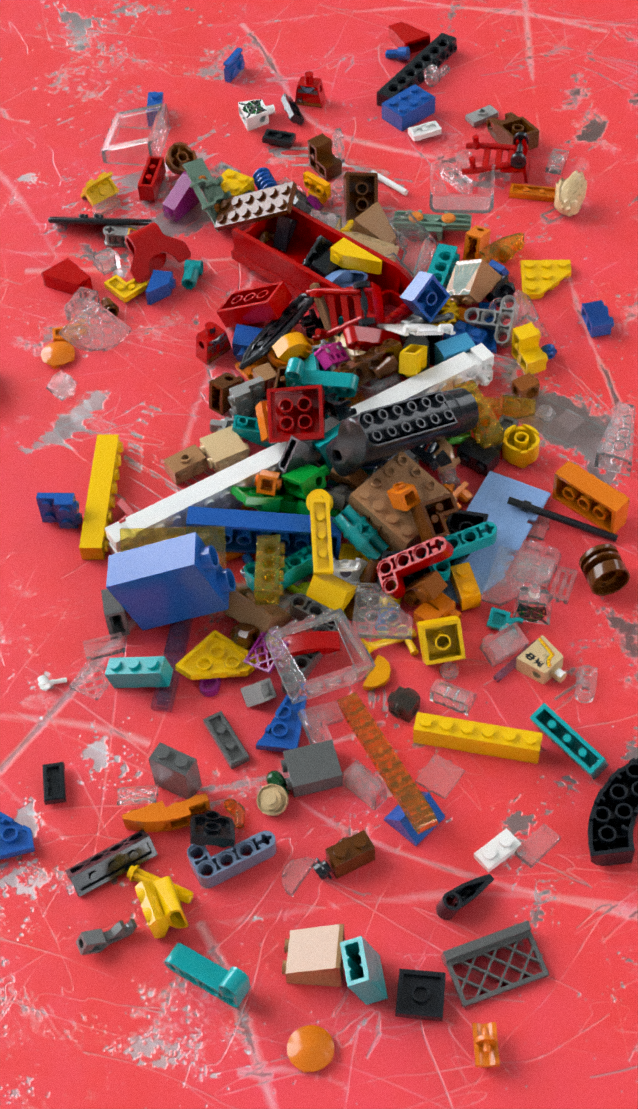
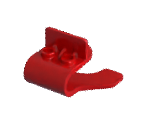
[125,222,191,284]

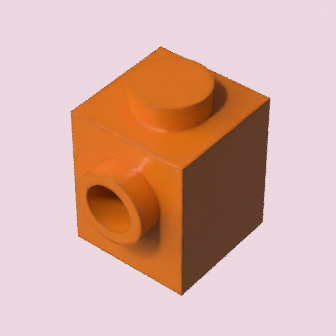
[254,470,282,496]
[387,482,421,511]

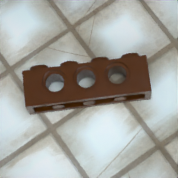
[333,339,403,388]

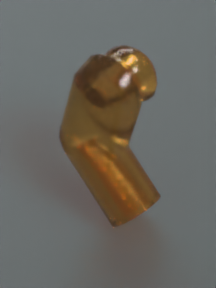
[223,798,245,828]

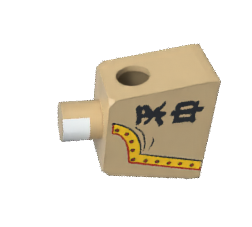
[516,635,567,684]

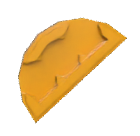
[363,655,391,691]

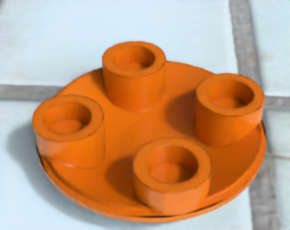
[41,341,75,369]
[287,1025,334,1073]

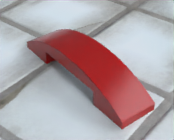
[261,631,341,667]

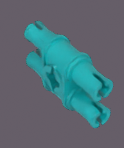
[332,504,389,560]

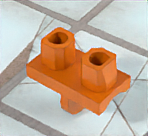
[442,481,473,510]
[472,1022,500,1068]

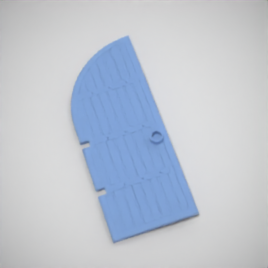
[442,471,551,603]

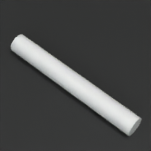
[370,170,408,196]

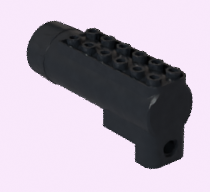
[326,388,479,477]

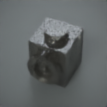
[387,686,420,723]

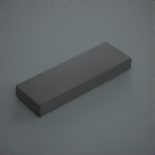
[203,711,250,770]

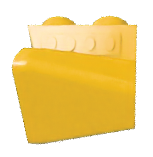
[135,876,189,939]

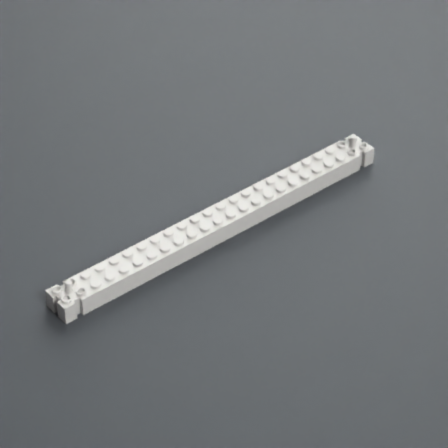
[105,343,494,554]

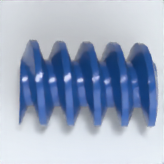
[252,167,278,190]

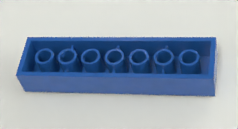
[186,506,341,560]

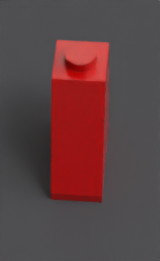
[389,22,430,54]
[41,258,93,297]

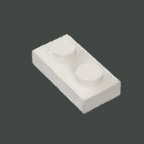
[408,120,442,142]
[474,828,521,873]

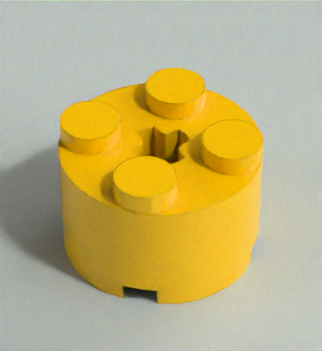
[502,424,540,468]

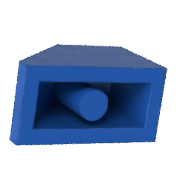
[145,270,176,305]

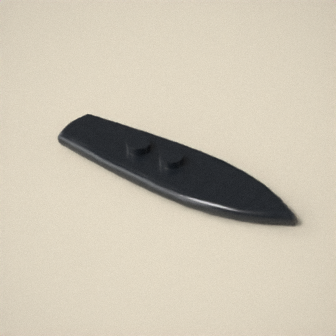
[48,214,152,226]
[239,293,315,370]

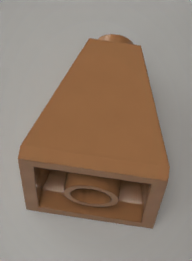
[352,201,397,245]

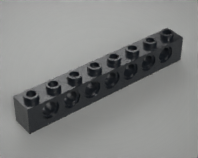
[377,33,457,107]

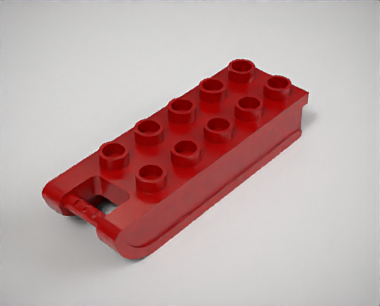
[231,206,414,329]

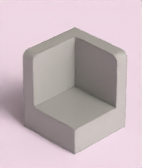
[240,678,277,707]

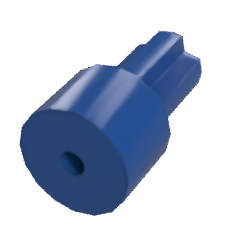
[385,47,410,60]

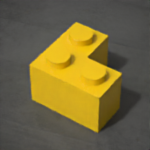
[511,322,548,374]

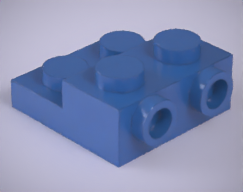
[36,493,82,529]

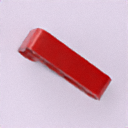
[343,326,404,359]
[377,536,454,599]

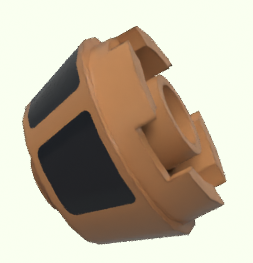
[426,439,461,473]

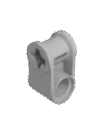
[103,225,127,248]

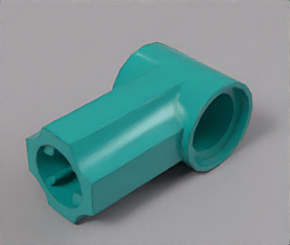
[181,259,204,290]

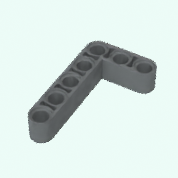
[281,593,342,695]

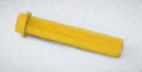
[127,865,194,904]

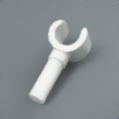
[37,675,67,691]

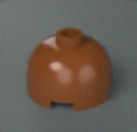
[165,142,197,175]

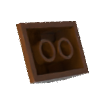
[343,172,378,221]

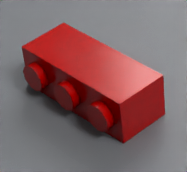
[137,156,166,202]

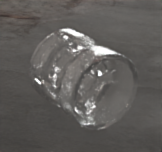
[438,466,461,491]

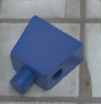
[232,324,263,362]

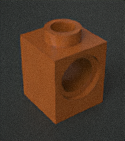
[511,372,540,404]

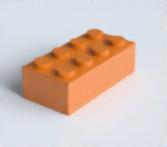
[552,460,630,534]

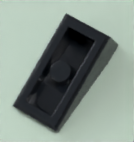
[273,215,298,252]

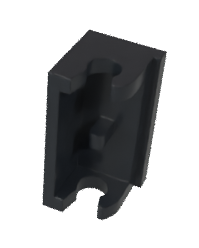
[325,393,357,421]

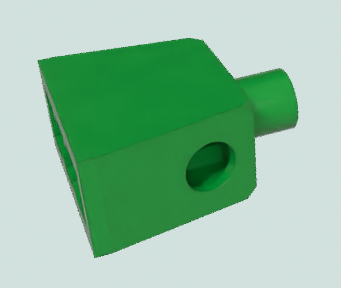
[281,464,330,500]

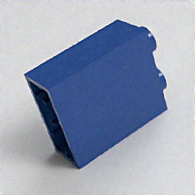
[106,532,236,630]

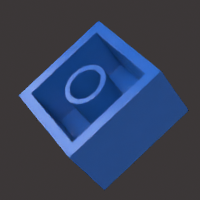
[400,271,451,323]

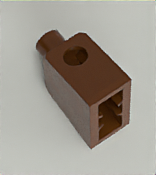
[209,373,245,415]

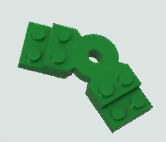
[231,486,343,517]

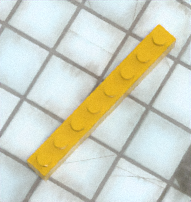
[79,434,124,560]

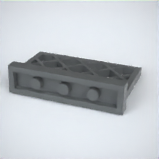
[441,920,549,1008]

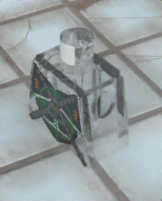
[512,584,552,625]

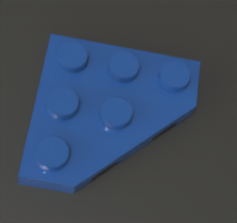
[0,812,35,860]

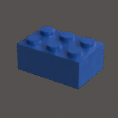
[382,84,435,132]

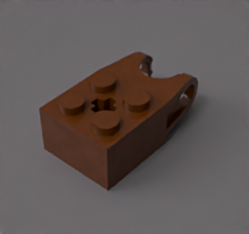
[486,112,539,153]

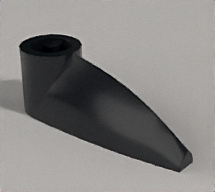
[436,874,494,920]

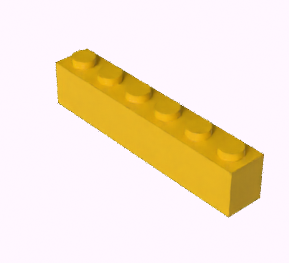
[413,712,543,764]

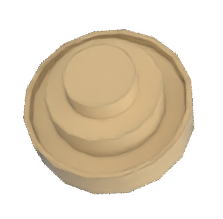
[257,784,289,816]

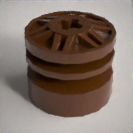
[579,544,630,596]

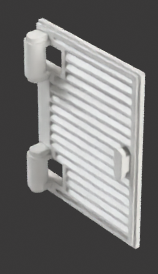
[377,320,456,336]

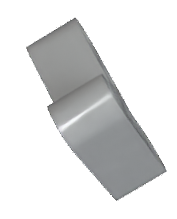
[464,295,519,348]

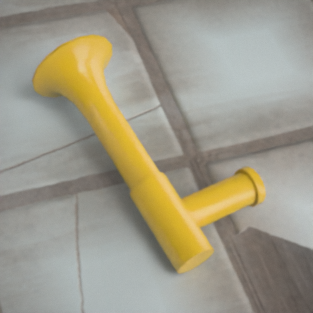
[361,629,419,658]

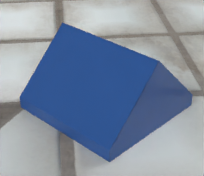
[384,790,445,846]

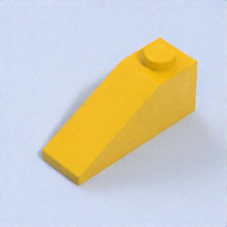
[330,238,382,275]

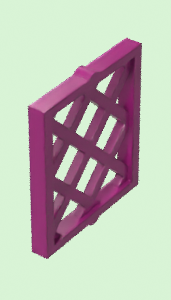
[243,632,289,674]

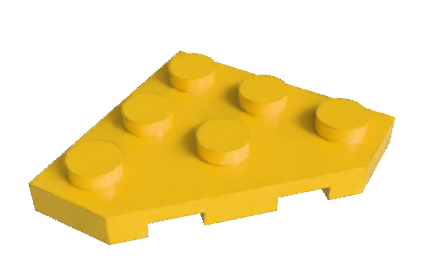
[520,259,571,299]
[175,630,261,680]

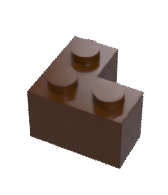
[307,133,342,181]
[410,493,459,542]

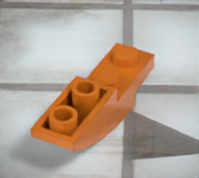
[122,793,211,832]

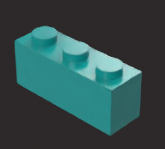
[105,656,173,688]

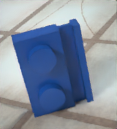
[223,48,245,83]

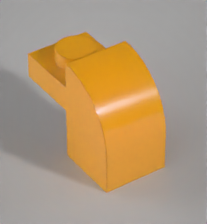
[272,332,313,363]

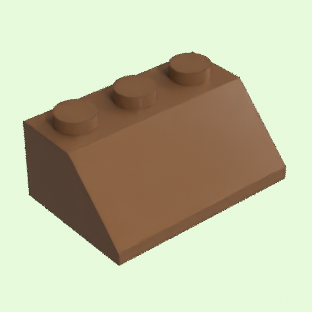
[223,586,292,636]

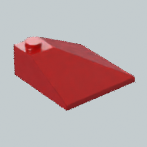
[267,384,325,444]

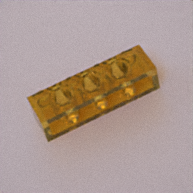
[453,379,504,449]
[254,535,285,605]

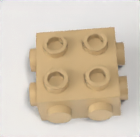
[198,425,250,473]

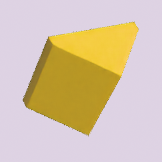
[306,574,358,615]

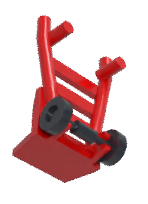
[462,132,530,183]
[306,281,385,341]

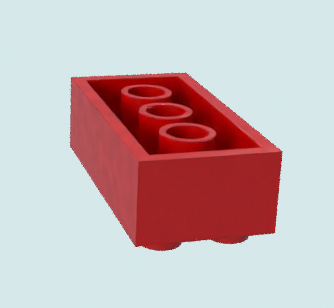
[217,281,293,328]

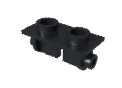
[302,235,332,269]

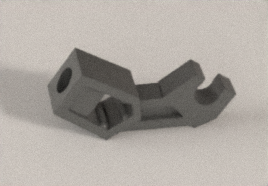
[76,919,137,955]

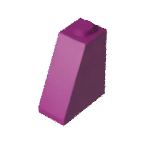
[162,171,200,222]

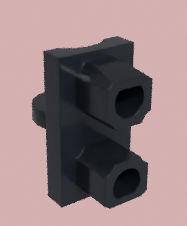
[486,275,515,307]
[301,309,324,339]

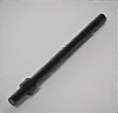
[507,497,618,542]

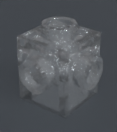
[46,370,78,401]

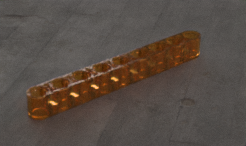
[336,692,438,834]

